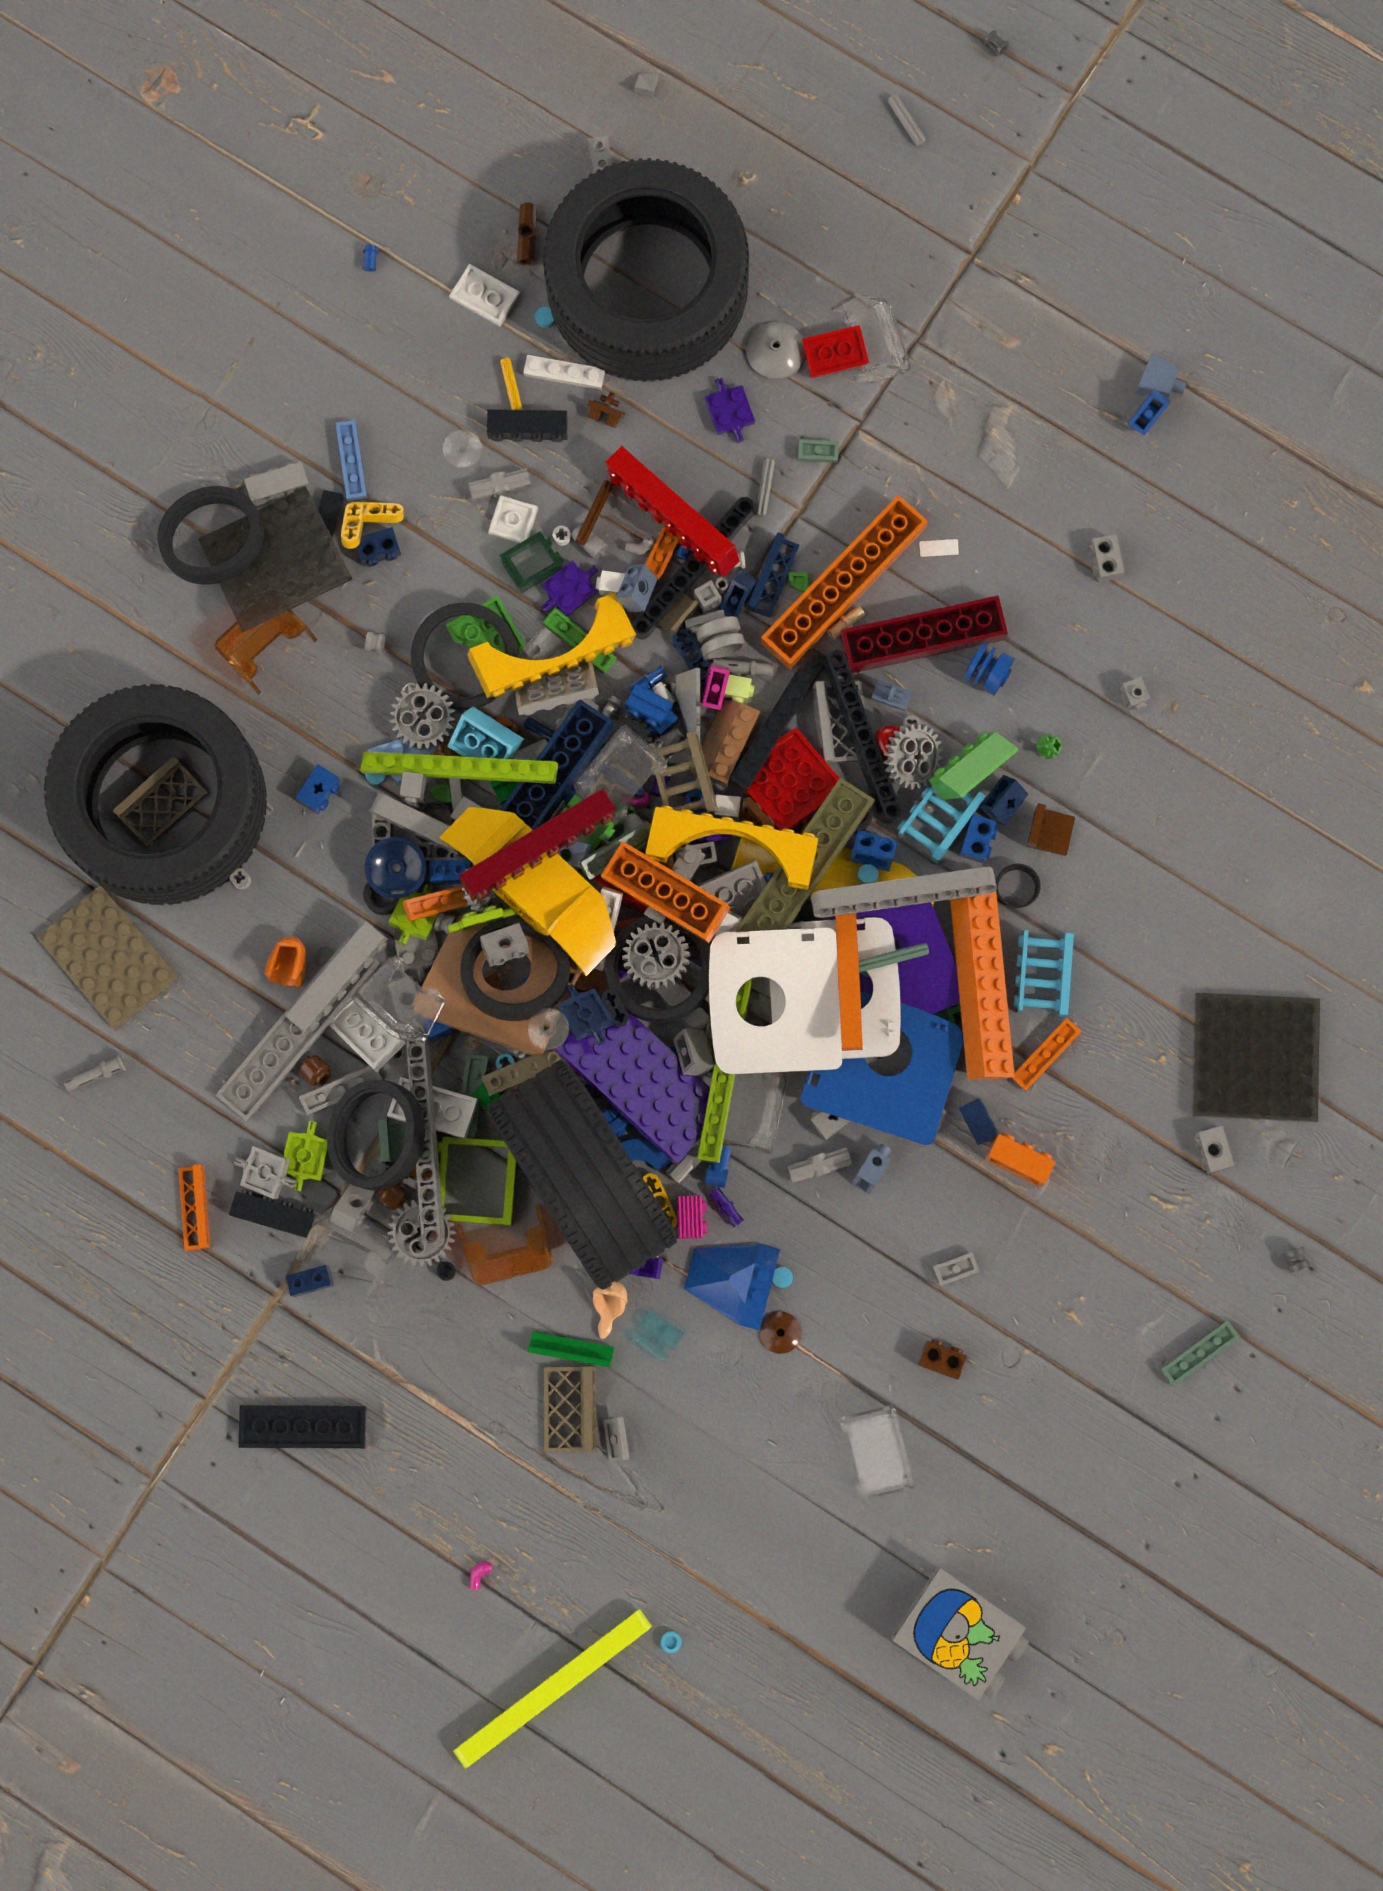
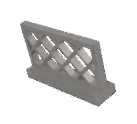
[812,681,871,765]

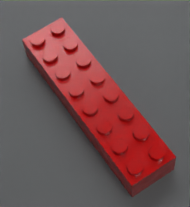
[605,446,740,578]

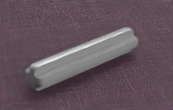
[888,94,926,146]
[755,458,775,517]

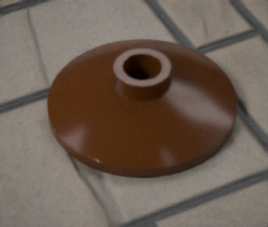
[760,1312,801,1354]

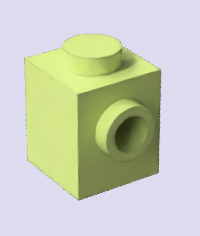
[724,674,755,703]

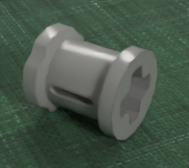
[230,868,251,890]

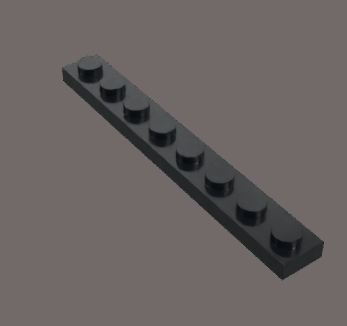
[730,649,826,792]

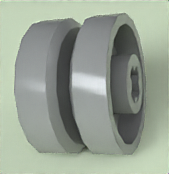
[695,616,746,660]

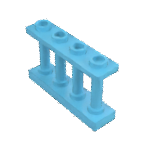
[897,786,986,864]
[1013,930,1074,1018]

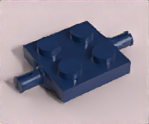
[557,984,614,1045]

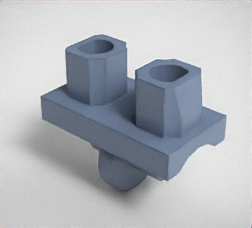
[871,679,912,711]

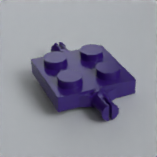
[704,378,755,443]
[540,560,599,616]

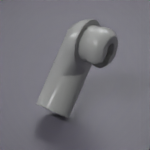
[625,536,654,555]

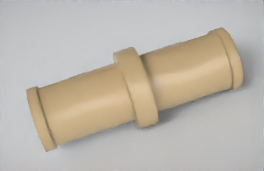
[827,605,865,640]

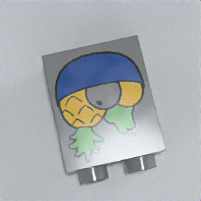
[890,1566,1029,1701]

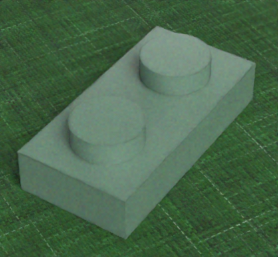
[798,439,839,463]

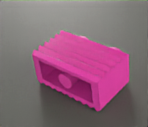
[700,663,730,710]
[677,1196,707,1239]

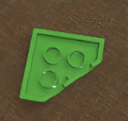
[446,595,528,654]

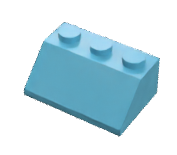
[447,707,524,759]

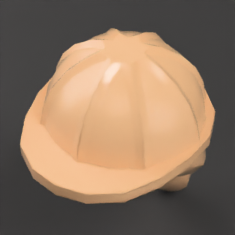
[593,1281,628,1339]

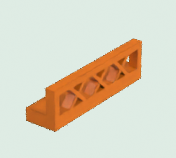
[178,1164,210,1251]

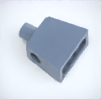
[1136,353,1187,398]
[852,1144,891,1194]

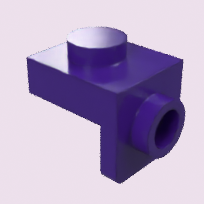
[628,1257,663,1279]

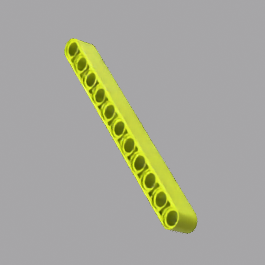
[453,1609,652,1769]

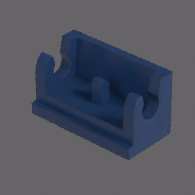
[959,1098,999,1145]

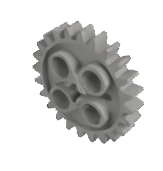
[389,683,456,750]
[884,723,943,789]
[622,922,690,990]
[388,1200,456,1267]

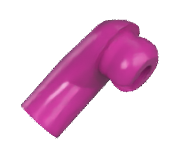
[620,792,651,807]
[469,1561,493,1590]

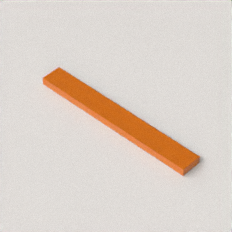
[835,913,863,1051]

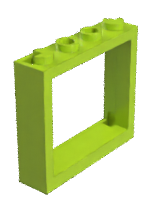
[438,1137,517,1226]

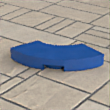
[621,1139,673,1171]

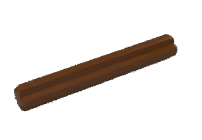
[576,480,613,545]

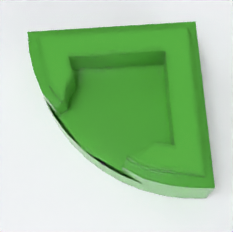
[788,572,809,593]
[429,783,452,804]

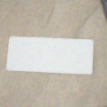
[919,539,959,557]

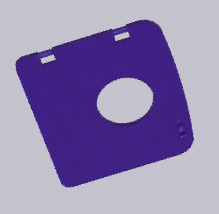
[827,902,960,1014]

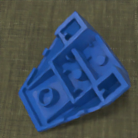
[684,1244,780,1331]

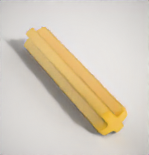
[500,358,523,410]

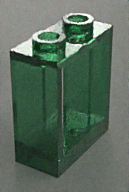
[499,531,563,594]

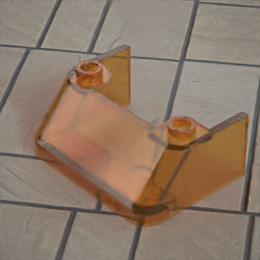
[215,594,318,695]
[457,1204,553,1285]

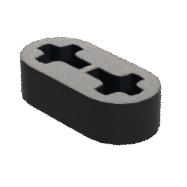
[600,989,629,1028]

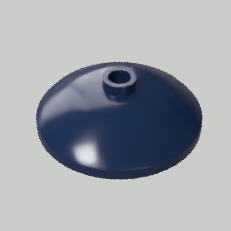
[365,837,427,899]

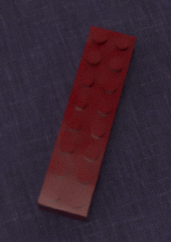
[840,595,1008,673]
[459,788,616,902]

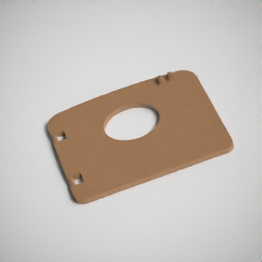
[413,912,582,1056]

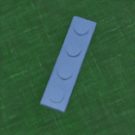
[336,420,367,501]

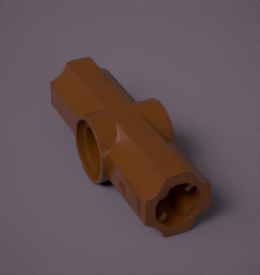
[517,202,537,265]

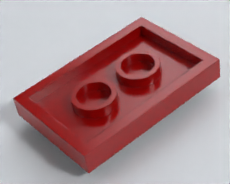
[802,325,869,379]

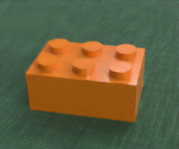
[984,1133,1056,1188]

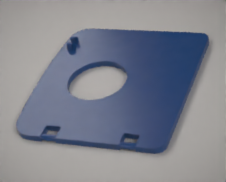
[800,992,964,1145]

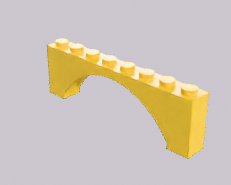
[467,592,636,698]
[645,805,818,890]

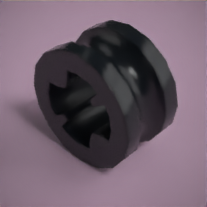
[437,1262,456,1281]

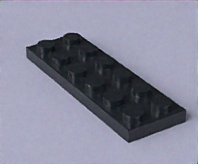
[238,1405,367,1449]

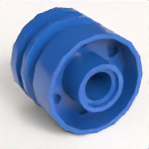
[964,642,1015,696]

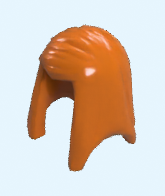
[264,936,307,988]

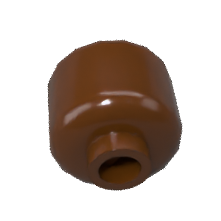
[299,1055,330,1086]
[376,1183,408,1210]

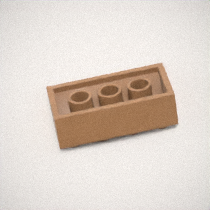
[690,700,760,789]

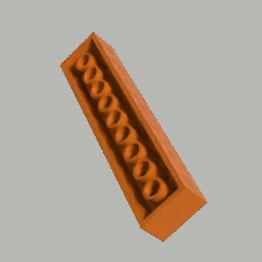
[760,495,928,670]
[950,874,1015,1081]

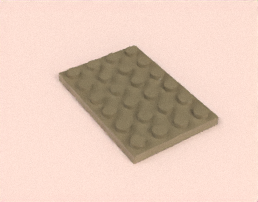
[37,886,179,1031]

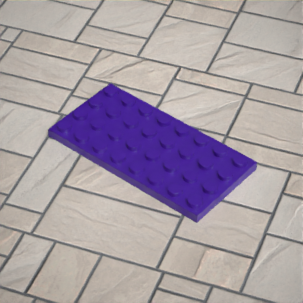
[554,995,710,1165]

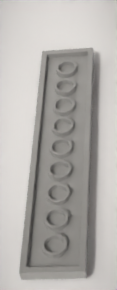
[216,936,381,1122]

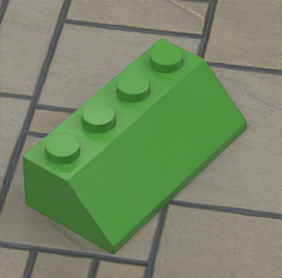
[929,731,1019,800]

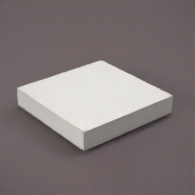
[488,495,538,545]

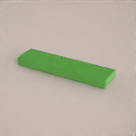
[542,607,617,674]

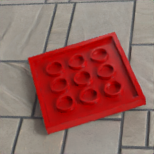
[732,727,840,831]

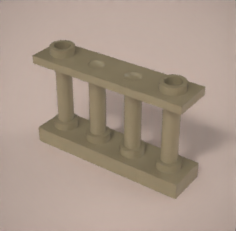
[646,731,719,813]
[482,1045,564,1096]

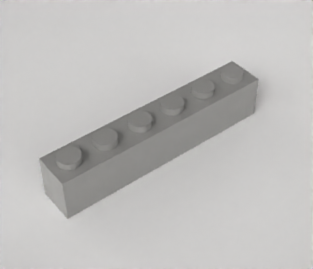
[285,921,388,1034]

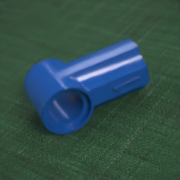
[705,1146,731,1188]

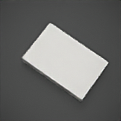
[449,264,521,327]

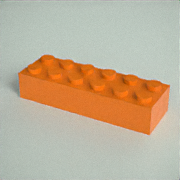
[601,841,731,943]

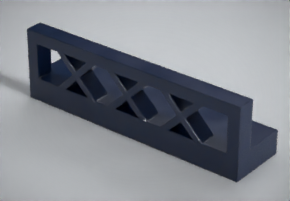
[748,532,800,618]

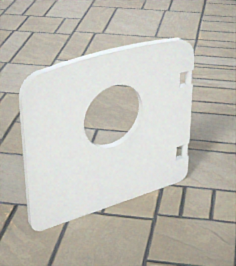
[770,917,900,1059]
[709,928,842,1074]

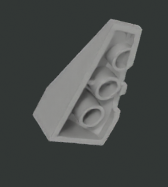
[672,668,700,739]

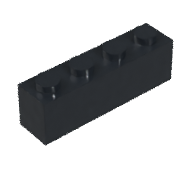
[487,409,568,442]
[228,1189,318,1240]

